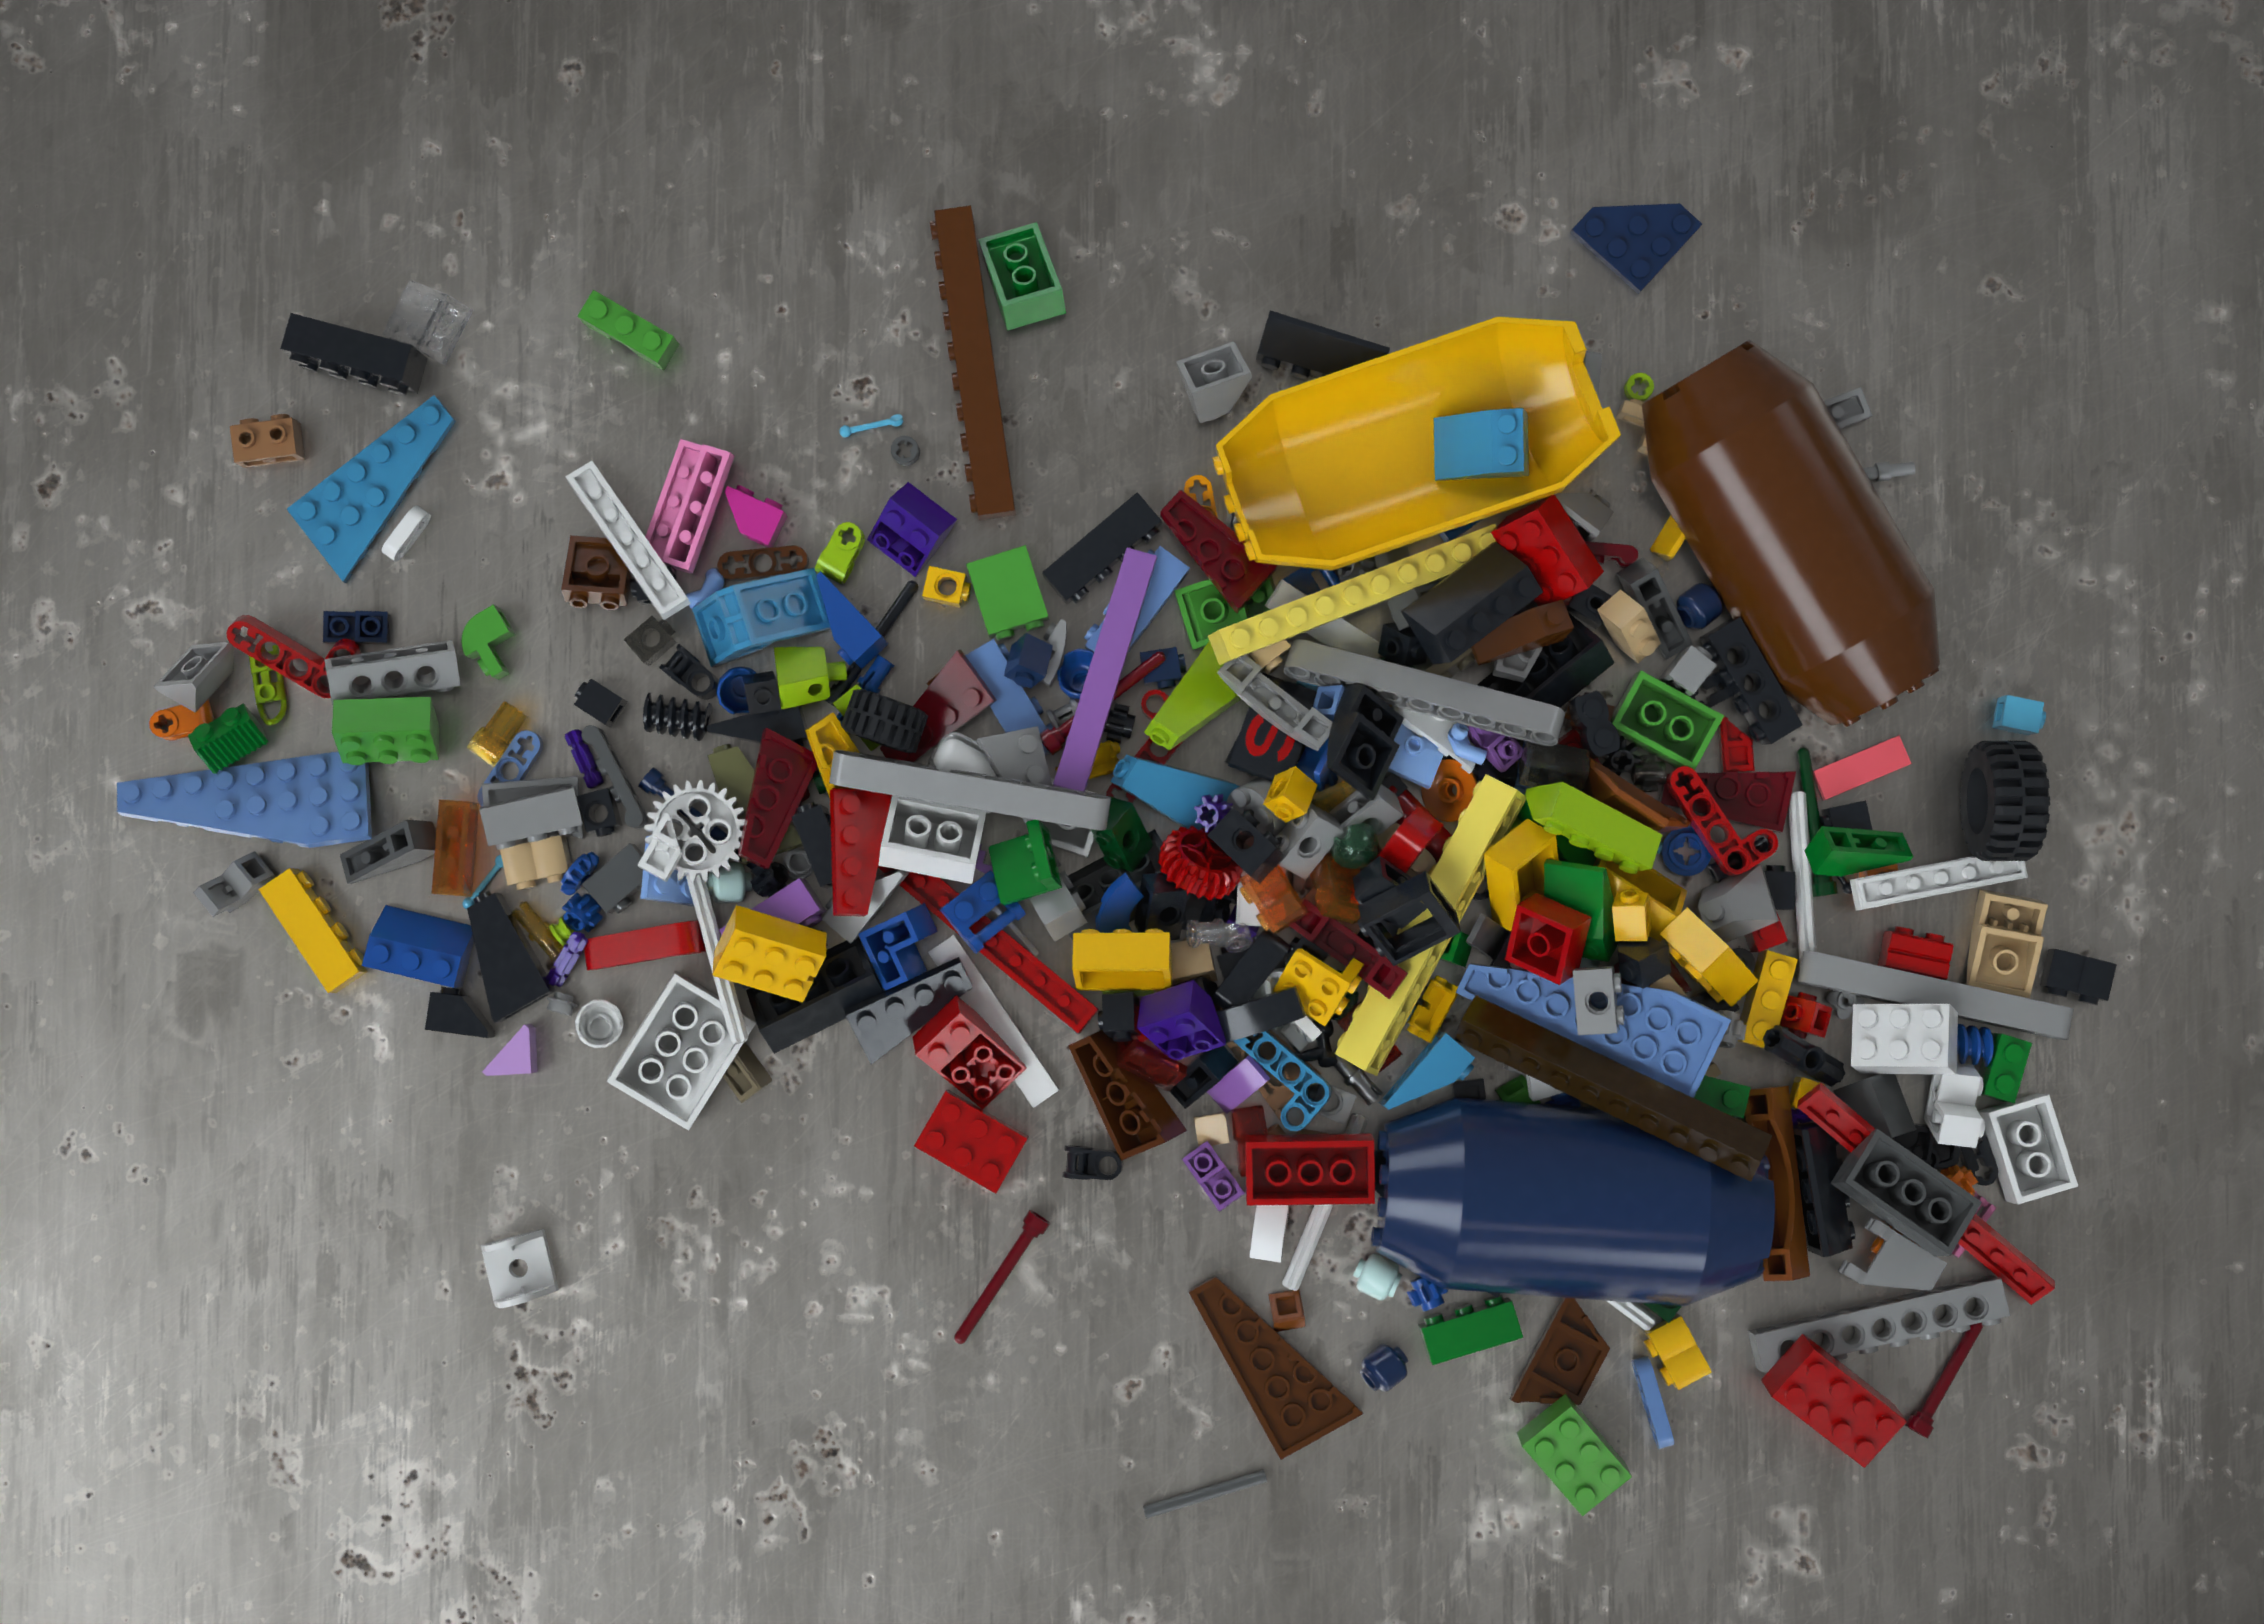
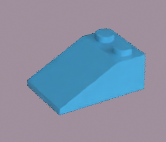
[1434,408,1529,481]
[1378,1031,1475,1110]

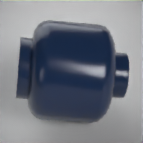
[1676,583,1723,629]
[1360,1344,1408,1392]

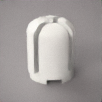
[927,732,999,814]

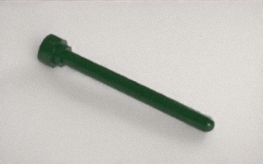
[1797,747,1838,897]

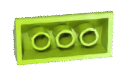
[1525,782,1662,874]

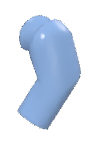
[686,568,725,609]
[1448,723,1487,765]

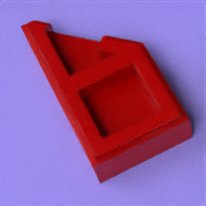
[1718,715,1755,773]

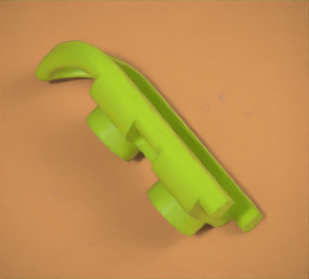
[249,645,287,725]

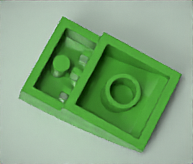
[1174,575,1276,650]

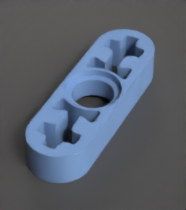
[477,730,543,807]
[1632,1356,1674,1449]

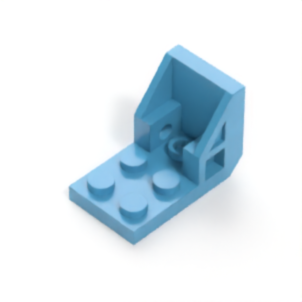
[692,568,830,667]

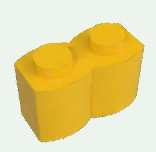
[1643,1313,1712,1390]

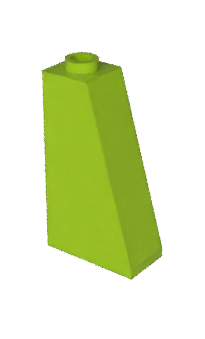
[1144,641,1241,751]

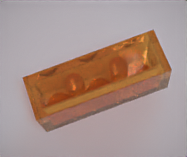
[431,799,479,897]

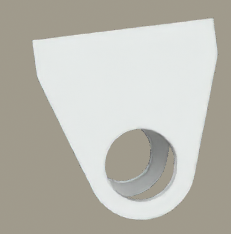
[480,1229,559,1309]

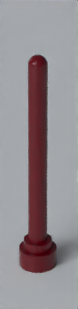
[1040,651,1166,756]
[954,1210,1050,1344]
[1905,1322,1984,1439]

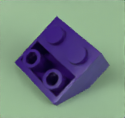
[867,482,957,577]
[1137,980,1226,1061]

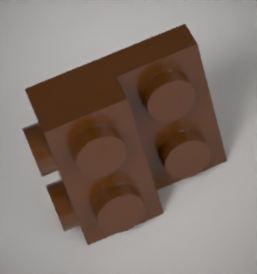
[561,535,631,611]

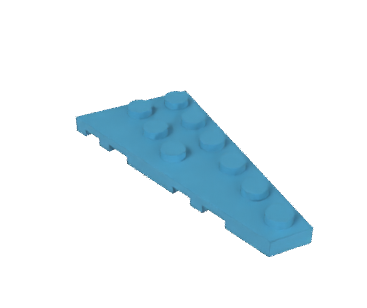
[287,395,456,583]

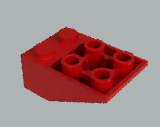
[912,995,1027,1110]

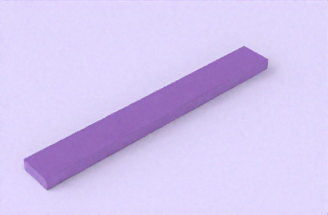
[1053,547,1157,791]

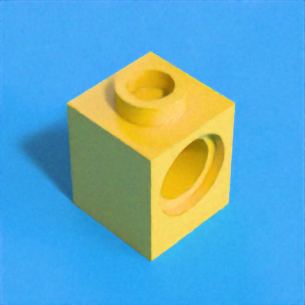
[922,566,971,608]
[1263,766,1318,823]
[1612,890,1652,941]

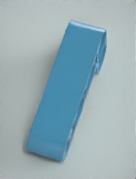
[1233,1030,1332,1131]

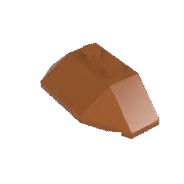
[1577,753,1691,834]

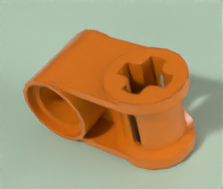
[149,699,214,741]

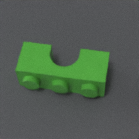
[577,290,680,371]

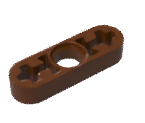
[717,545,809,581]

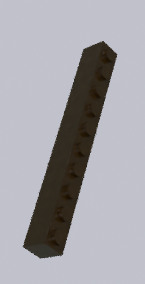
[1454,995,1773,1181]

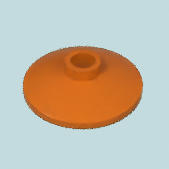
[1421,759,1477,822]

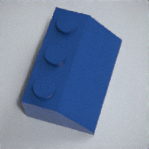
[362,905,474,988]

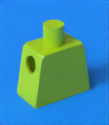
[773,647,847,709]

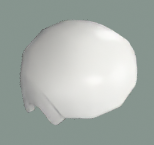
[575,1000,624,1048]

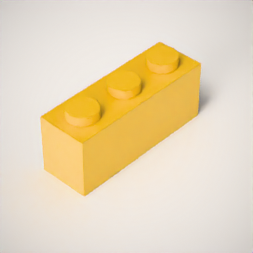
[1738,950,1798,1049]

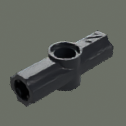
[1762,1025,1846,1087]

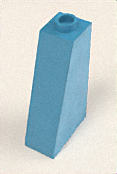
[1110,754,1240,830]

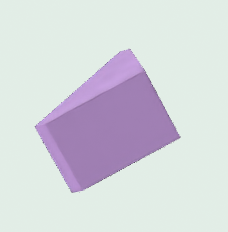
[482,1024,538,1076]

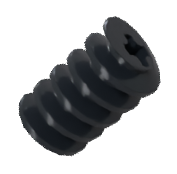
[643,693,712,741]

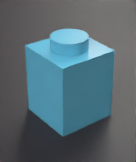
[1992,695,2046,736]

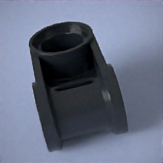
[659,644,719,700]
[1062,1145,1124,1180]

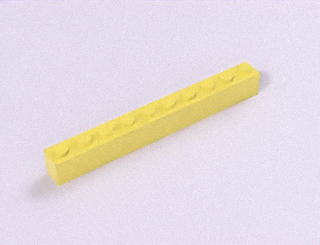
[1208,524,1497,665]
[1335,774,1526,1076]

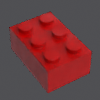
[1491,494,1604,606]
[914,1090,1029,1194]

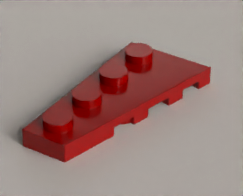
[830,788,892,917]

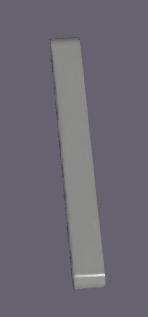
[1283,639,1565,746]
[829,750,1111,830]
[1798,951,2074,1040]

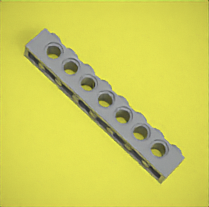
[1748,1275,2011,1372]

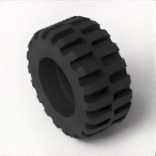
[1960,741,2050,861]

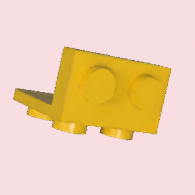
[1273,948,1364,1026]

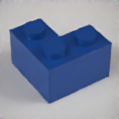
[858,903,938,991]

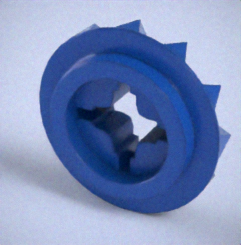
[1661,826,1711,876]
[560,851,599,895]

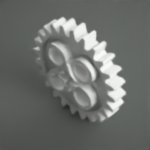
[644,780,745,883]

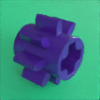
[1193,793,1233,833]

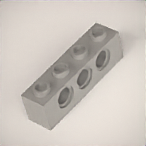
[324,640,461,705]

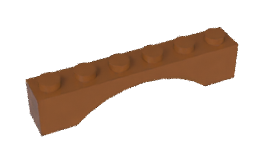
[1745,1086,1810,1281]

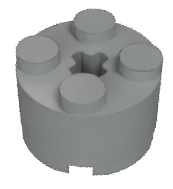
[1227,777,1288,847]

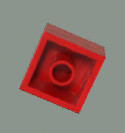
[1505,893,1592,985]

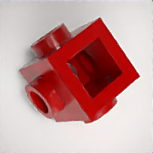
[1779,992,1833,1039]

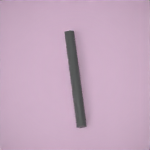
[1143,1470,1268,1519]

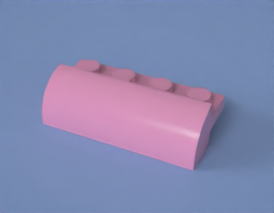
[645,439,735,574]

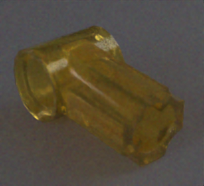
[467,701,528,767]

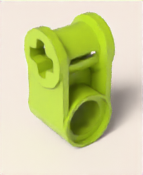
[815,522,865,585]

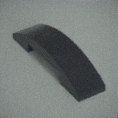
[1216,986,1306,1043]

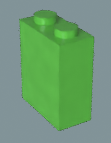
[966,545,1049,641]

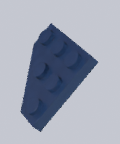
[1570,203,1702,294]

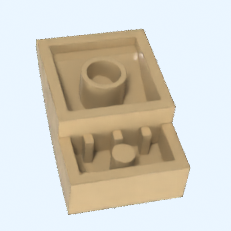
[1966,889,2048,998]

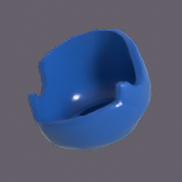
[1057,648,1094,699]
[716,667,756,715]

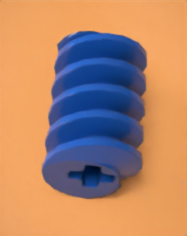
[1957,1024,1994,1067]

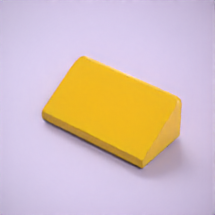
[1650,515,1686,562]

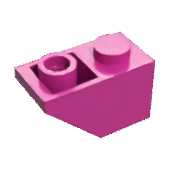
[725,485,788,548]

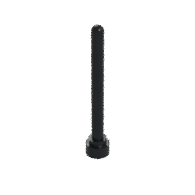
[825,580,918,708]

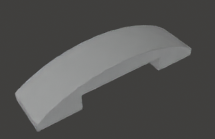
[1217,655,1333,751]

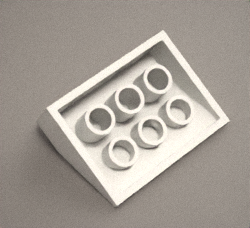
[607,970,756,1131]

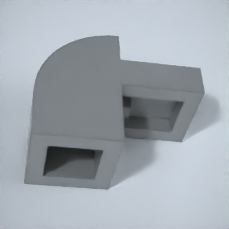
[193,851,274,917]

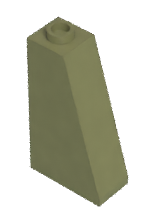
[707,744,803,865]

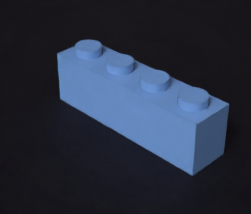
[1084,546,1190,653]
[965,639,1053,756]

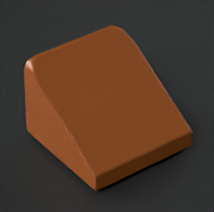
[1268,1289,1306,1332]

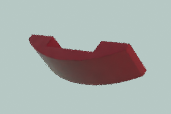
[1287,899,1408,999]

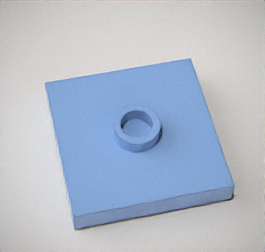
[1388,724,1443,789]

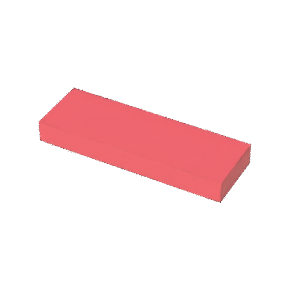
[1813,735,1912,800]

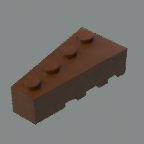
[1068,1029,1187,1161]

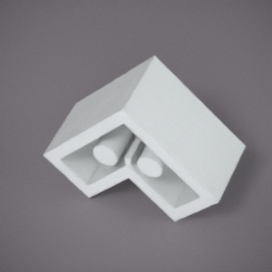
[1923,1063,1985,1148]

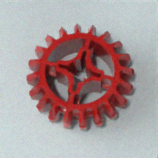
[1158,826,1243,900]

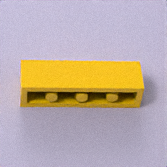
[258,868,368,993]

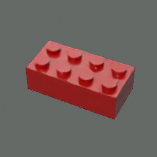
[1245,1133,1375,1206]
[1761,1334,1907,1468]

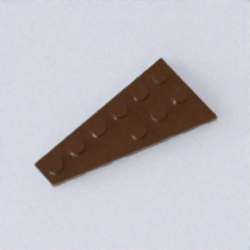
[1188,1276,1364,1460]

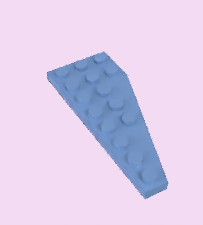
[117,752,372,848]
[1456,963,1732,1098]

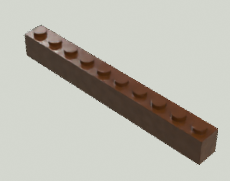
[930,205,1016,521]

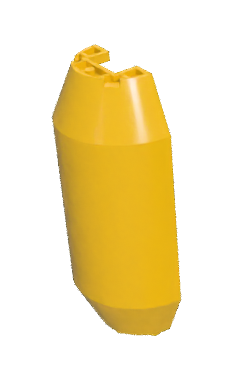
[1212,317,1621,571]

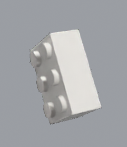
[878,795,987,884]
[1851,1004,1958,1075]
[1978,1093,2078,1205]

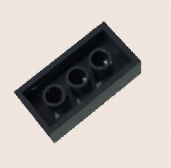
[280,313,428,396]

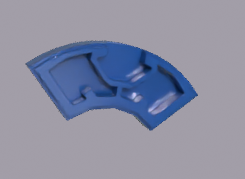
[1095,872,1144,933]

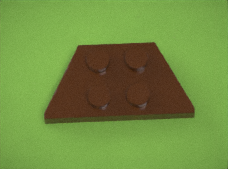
[1509,1298,1610,1405]

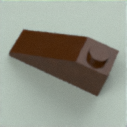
[1471,599,1574,666]

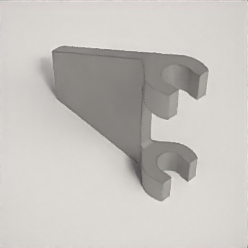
[1838,1217,1947,1291]

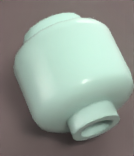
[706,862,752,903]
[1353,1253,1403,1301]

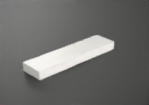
[1264,579,1380,659]

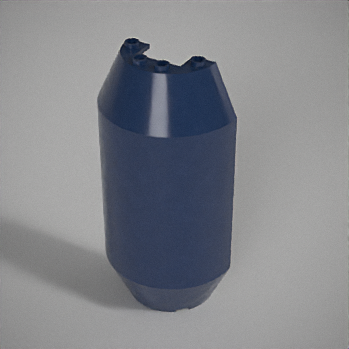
[1371,1097,1775,1306]

